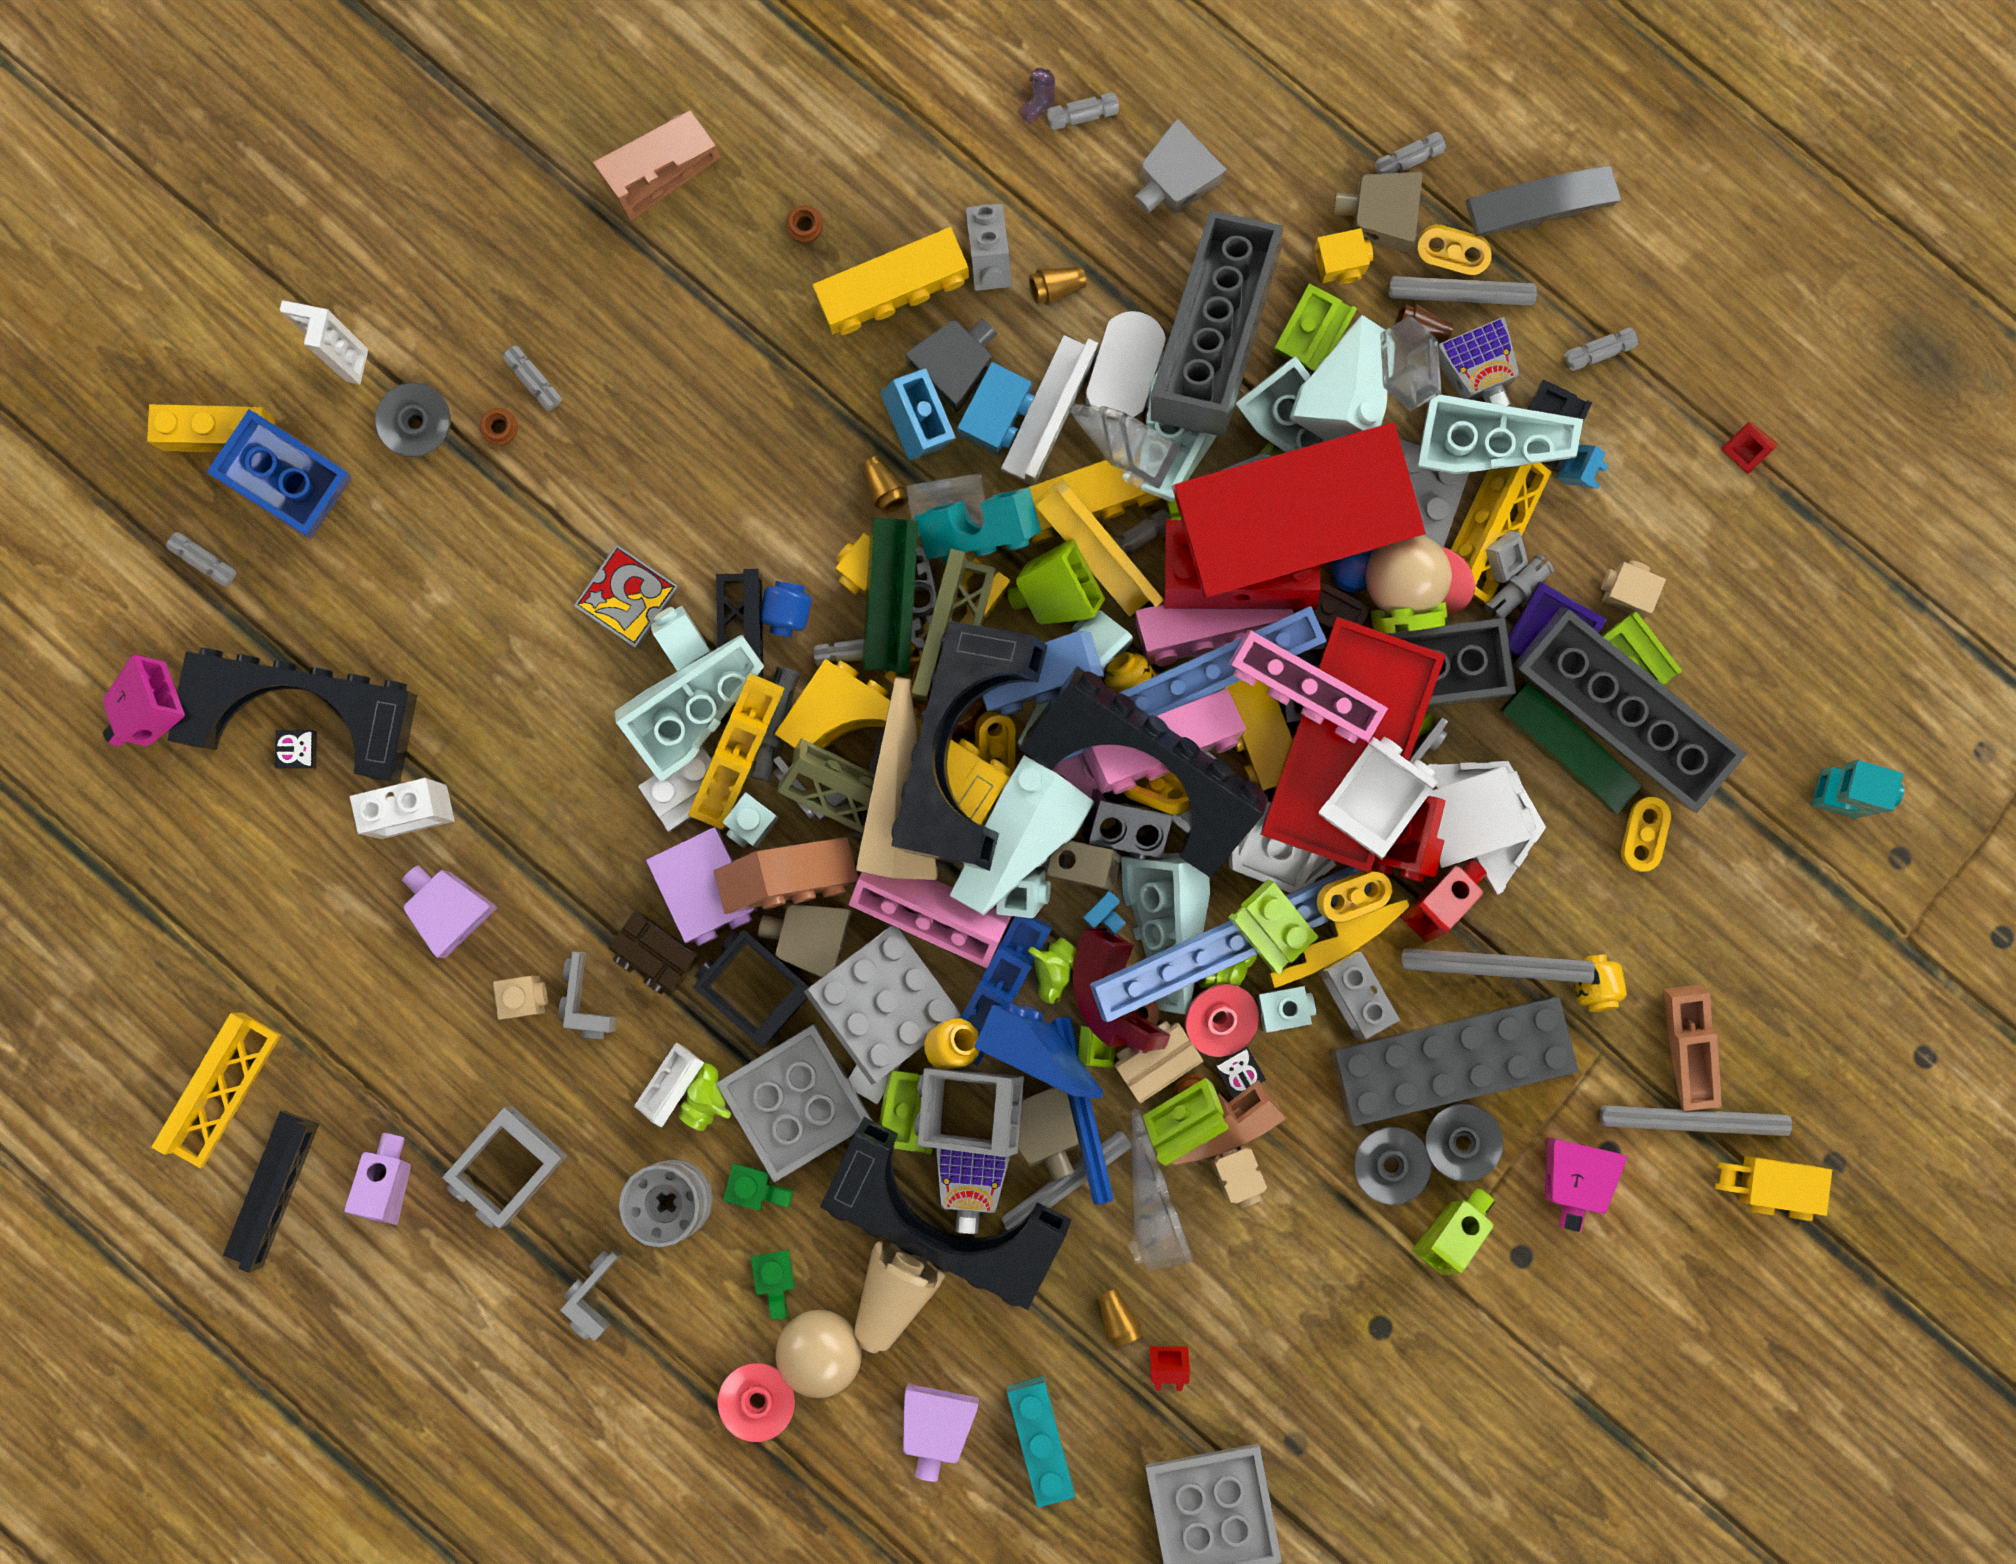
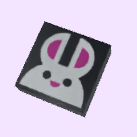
[275,730,317,769]
[1213,1046,1266,1099]

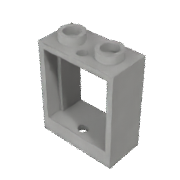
[1317,952,1400,1039]
[914,1067,1024,1157]
[442,1105,568,1229]

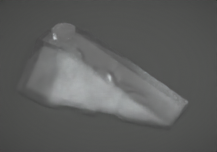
[1069,404,1181,489]
[1129,1107,1193,1272]

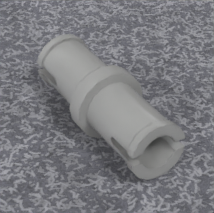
[1484,554,1554,619]

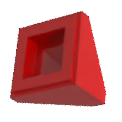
[1721,421,1778,474]

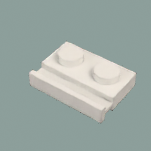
[638,746,711,832]

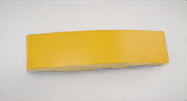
[688,673,784,830]
[1267,899,1409,988]

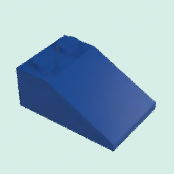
[207,409,352,540]
[974,1002,1104,1099]

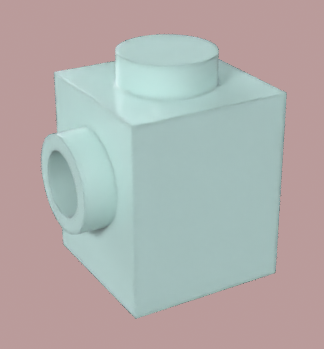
[650,606,710,671]
[722,792,780,848]
[996,867,1051,918]
[1256,986,1316,1033]

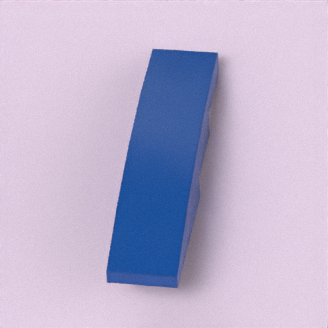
[961,916,1053,1066]

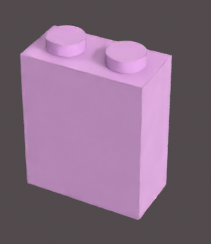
[646,827,758,946]

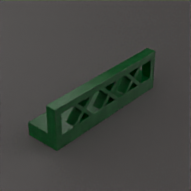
[862,517,919,674]

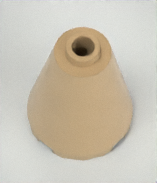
[854,1240,945,1353]

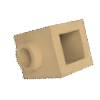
[1601,561,1666,619]
[493,976,548,1020]

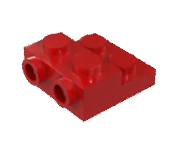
[1371,796,1446,882]

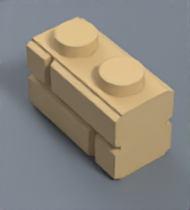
[1114,1020,1203,1104]
[1209,1144,1267,1208]

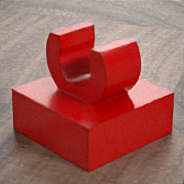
[1149,1346,1190,1391]

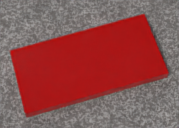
[1172,422,1426,598]
[1259,617,1446,873]

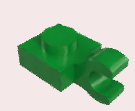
[723,1163,794,1211]
[751,1249,796,1321]

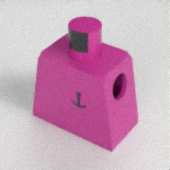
[103,654,185,747]
[1545,1137,1627,1232]

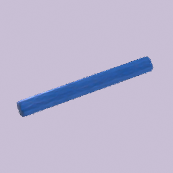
[1051,1017,1113,1205]

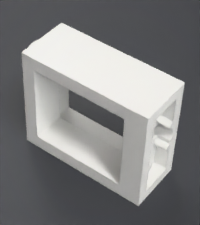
[350,778,455,839]

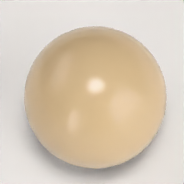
[1365,535,1452,615]
[775,1310,862,1398]

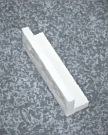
[279,300,368,384]
[1001,335,1099,486]

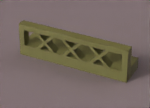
[912,549,996,706]
[777,738,875,833]

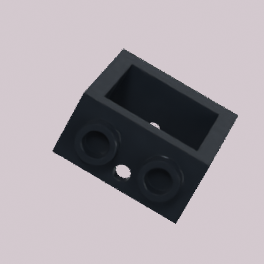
[693,929,811,1048]

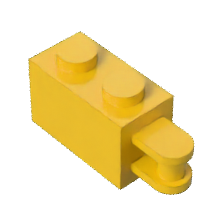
[1715,1156,1832,1221]

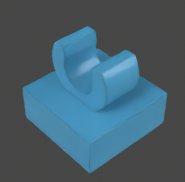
[1556,445,1608,489]
[1082,891,1126,934]

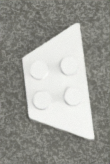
[1428,761,1546,895]
[1229,800,1336,893]

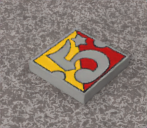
[574,544,679,649]

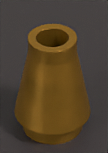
[1029,266,1086,305]
[861,456,909,514]
[1096,1288,1143,1349]

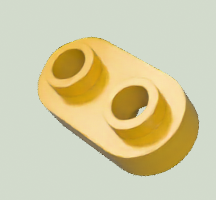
[1418,224,1491,275]
[975,711,1016,777]
[1124,772,1191,815]
[1621,797,1671,872]
[1317,870,1392,922]

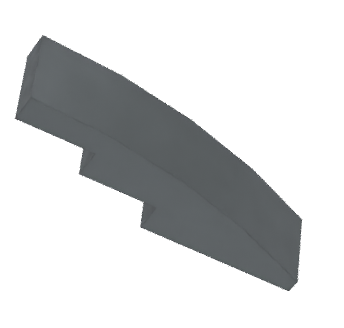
[1465,165,1621,236]

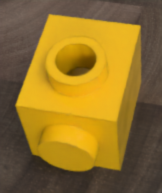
[1313,228,1373,284]
[835,533,870,596]

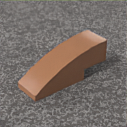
[1663,984,1722,1111]
[1172,1080,1286,1165]

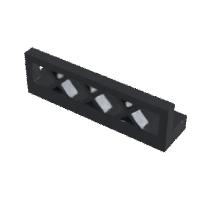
[716,569,764,724]
[223,1110,319,1273]

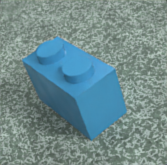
[958,362,1035,456]
[880,368,956,461]

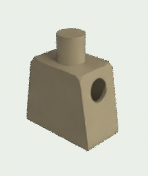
[1333,172,1423,253]
[1040,841,1122,893]
[758,904,852,977]
[1018,1087,1080,1182]

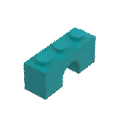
[915,487,1041,562]
[1811,760,1905,819]
[1007,1375,1075,1508]

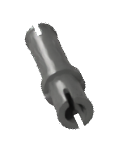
[747,667,800,782]

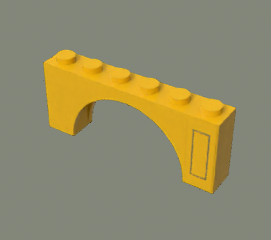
[775,659,1012,826]

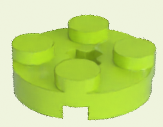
[1371,602,1448,634]

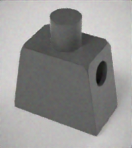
[905,318,997,412]

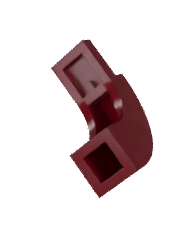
[1073,928,1171,1053]

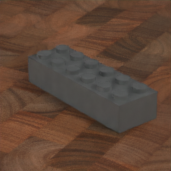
[1151,210,1283,437]
[1512,607,1747,813]
[1280,618,1516,726]
[1330,996,1579,1126]

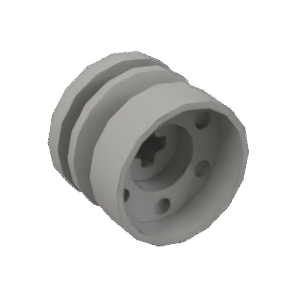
[619,1159,713,1248]

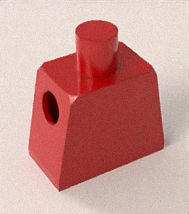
[1399,859,1487,943]

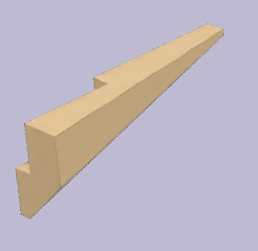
[856,677,939,880]

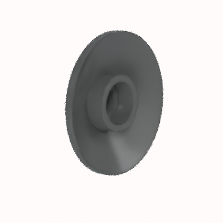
[375,383,451,457]
[1425,1104,1503,1182]
[1354,1127,1431,1205]

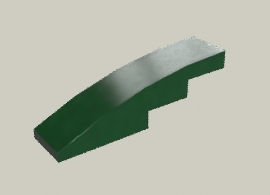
[1500,682,1642,814]

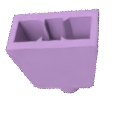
[402,865,497,958]
[344,1133,411,1225]
[903,1384,979,1482]

